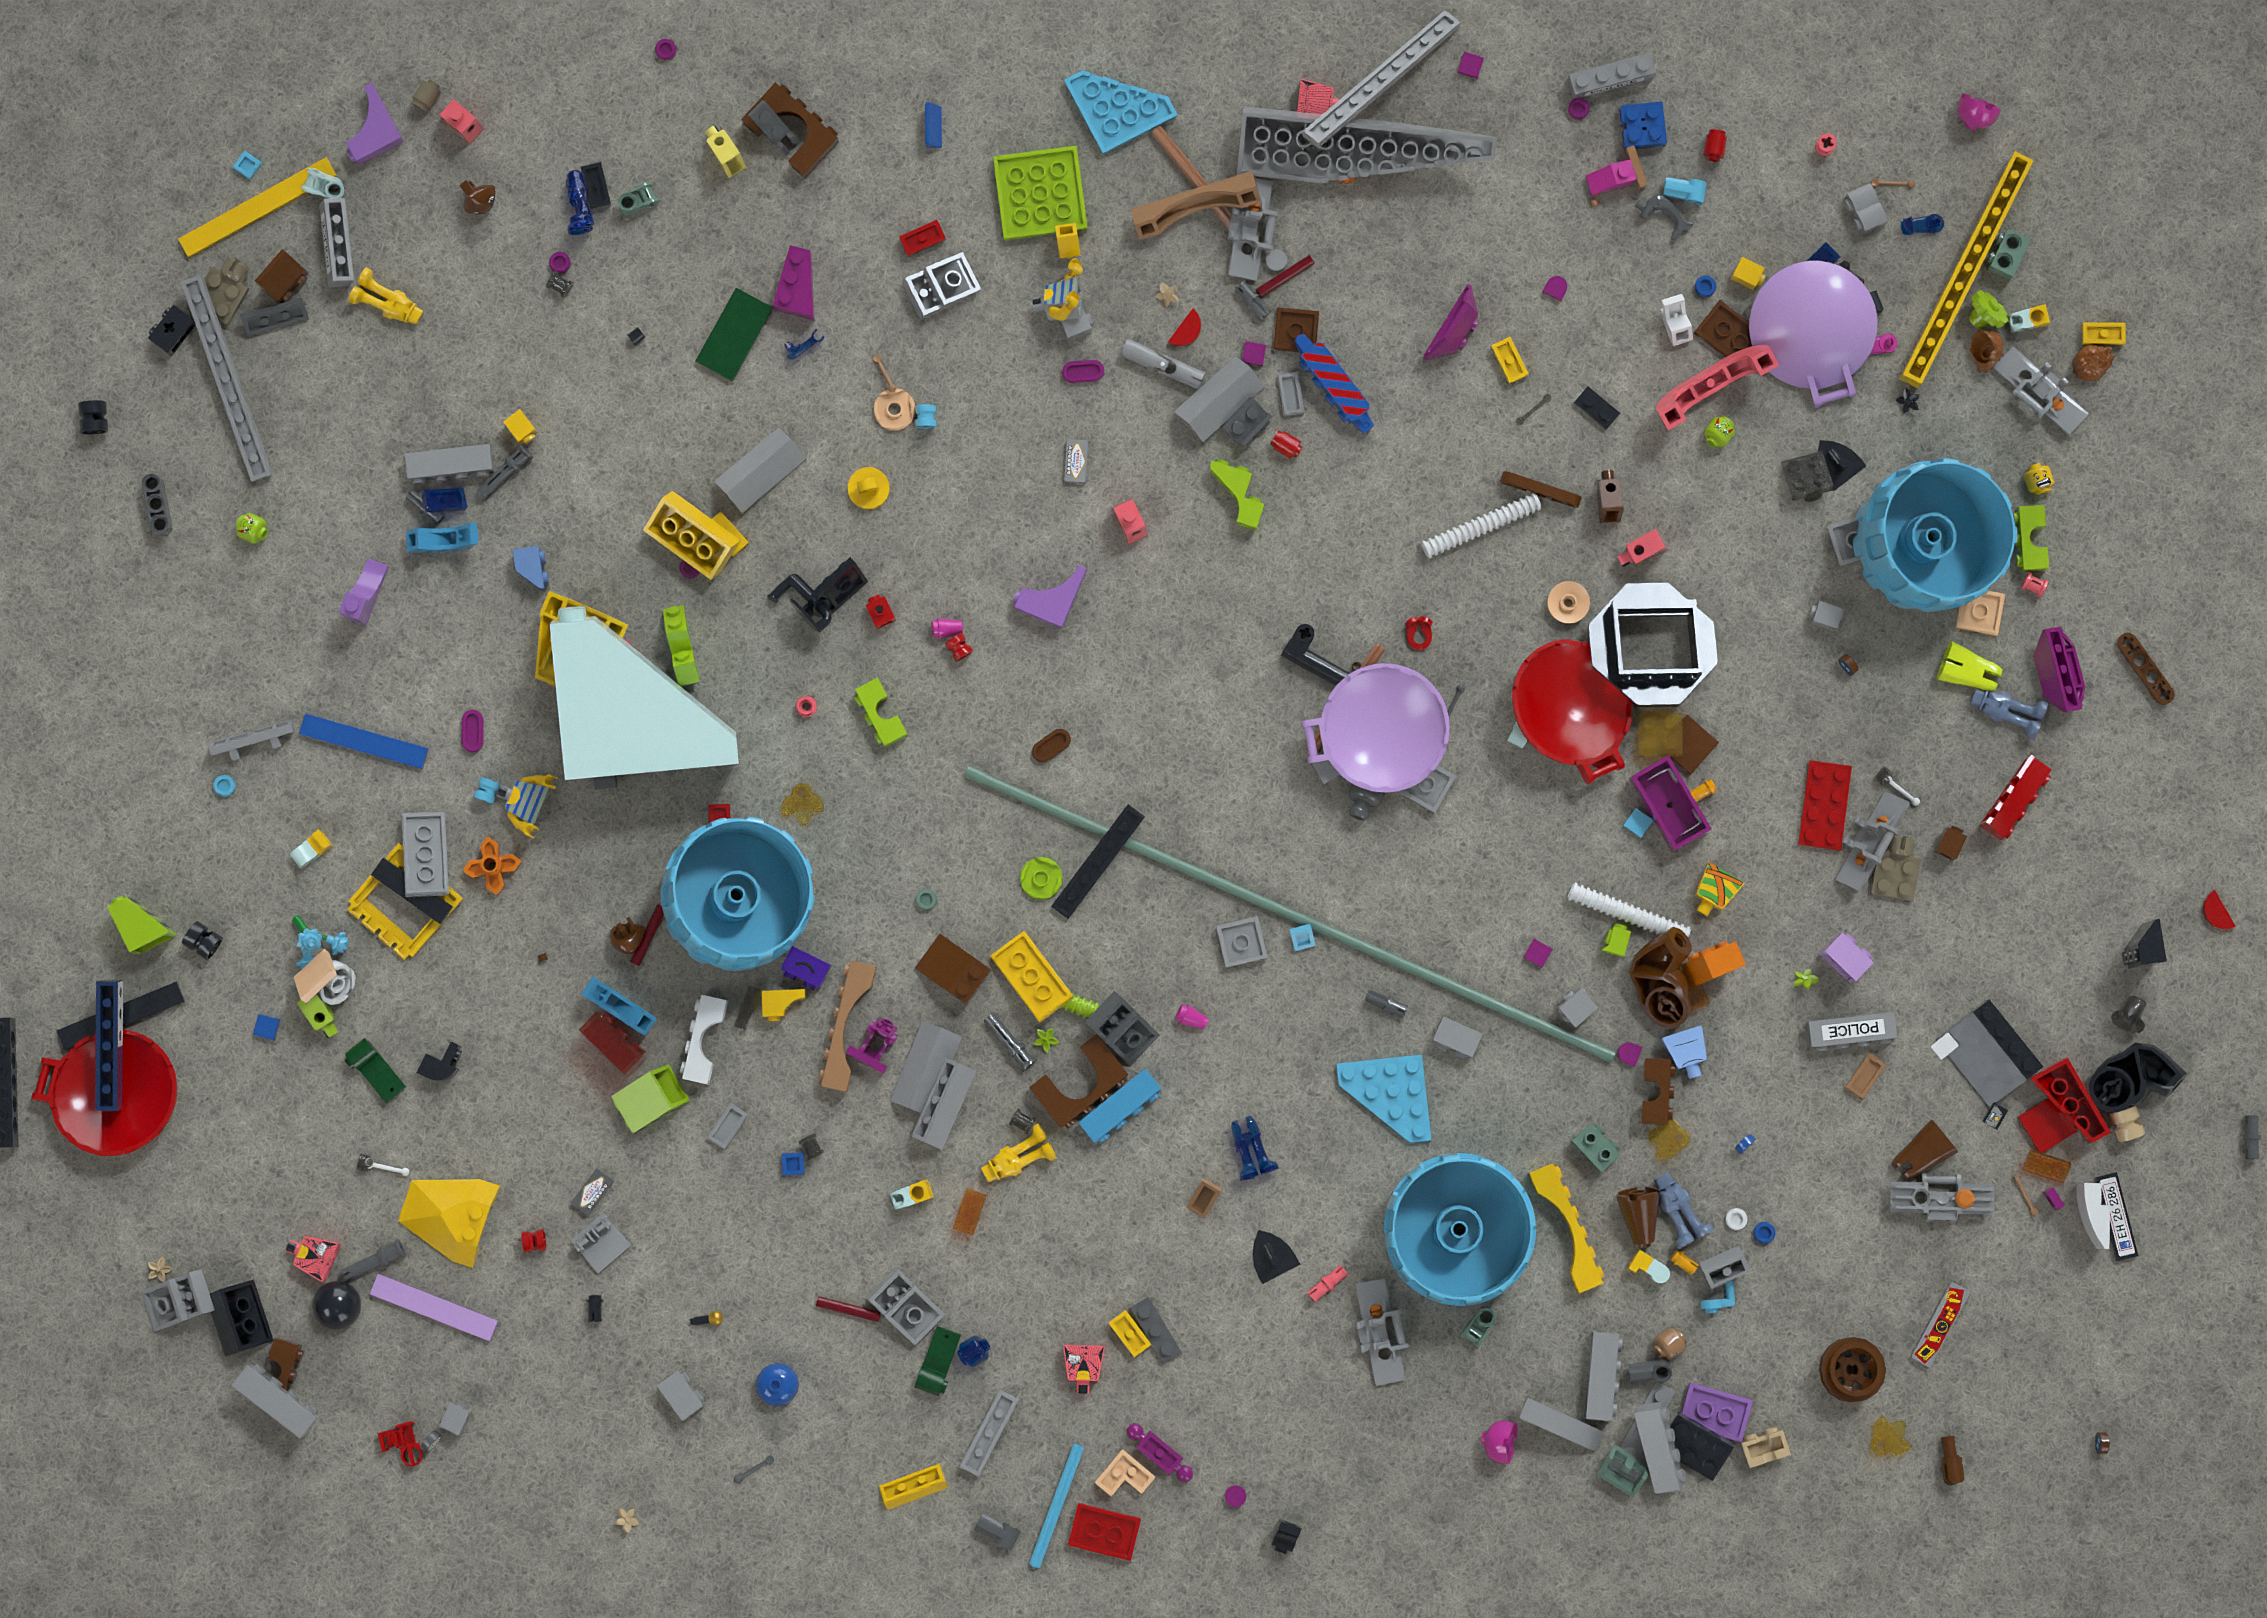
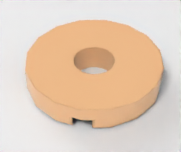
[874,389,916,431]

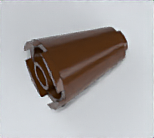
[1616,1187,1659,1248]

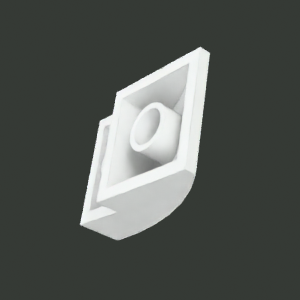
[2076,1183,2110,1249]

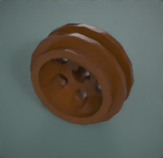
[1818,1337,1886,1403]

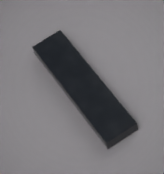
[371,858,453,924]

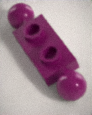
[1126,1423,1193,1482]

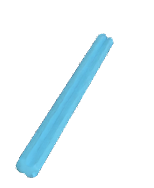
[1029,1444,1084,1568]

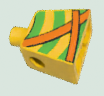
[1694,862,1744,917]

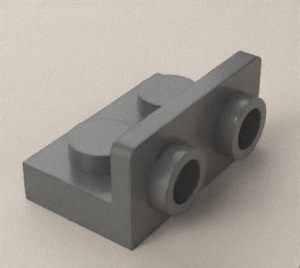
[1221,397,1272,447]

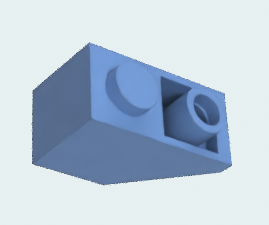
[513,546,549,591]

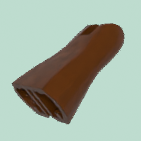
[1891,1120,1958,1181]

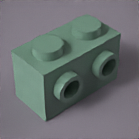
[1571,1123,1620,1173]

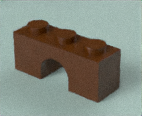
[1642,1058,1676,1126]
[268,1338,304,1391]

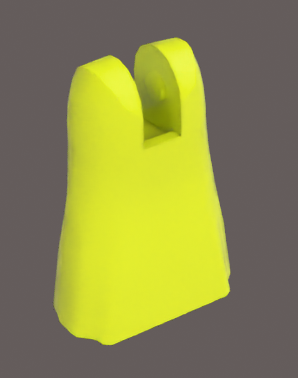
[1936,641,2003,691]

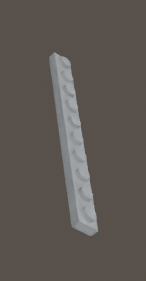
[1303,11,1461,148]
[181,275,273,482]

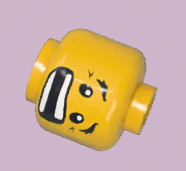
[2024,463,2055,496]

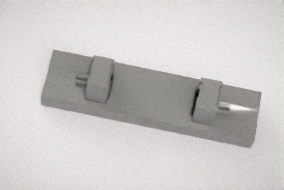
[209,719,295,761]

